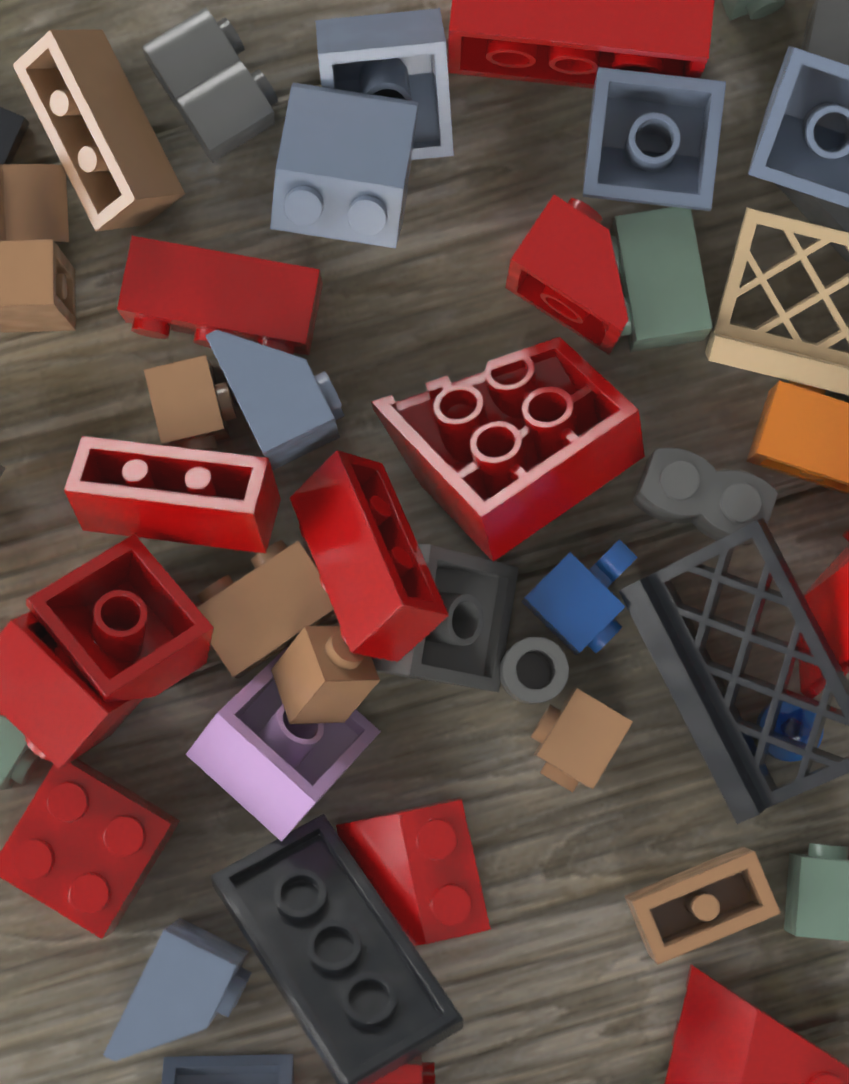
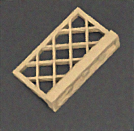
[705,207,849,395]

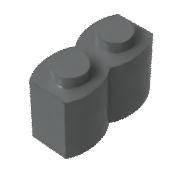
[142,7,278,163]
[632,447,778,545]

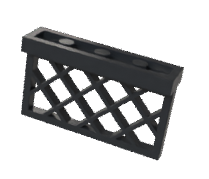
[619,518,849,824]

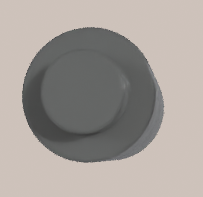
[499,637,569,704]

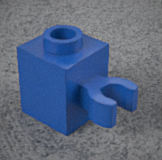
[521,539,638,655]

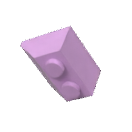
[186,647,381,842]

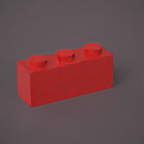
[117,235,323,356]
[64,436,281,554]
[289,450,449,662]

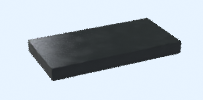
[211,814,464,1084]

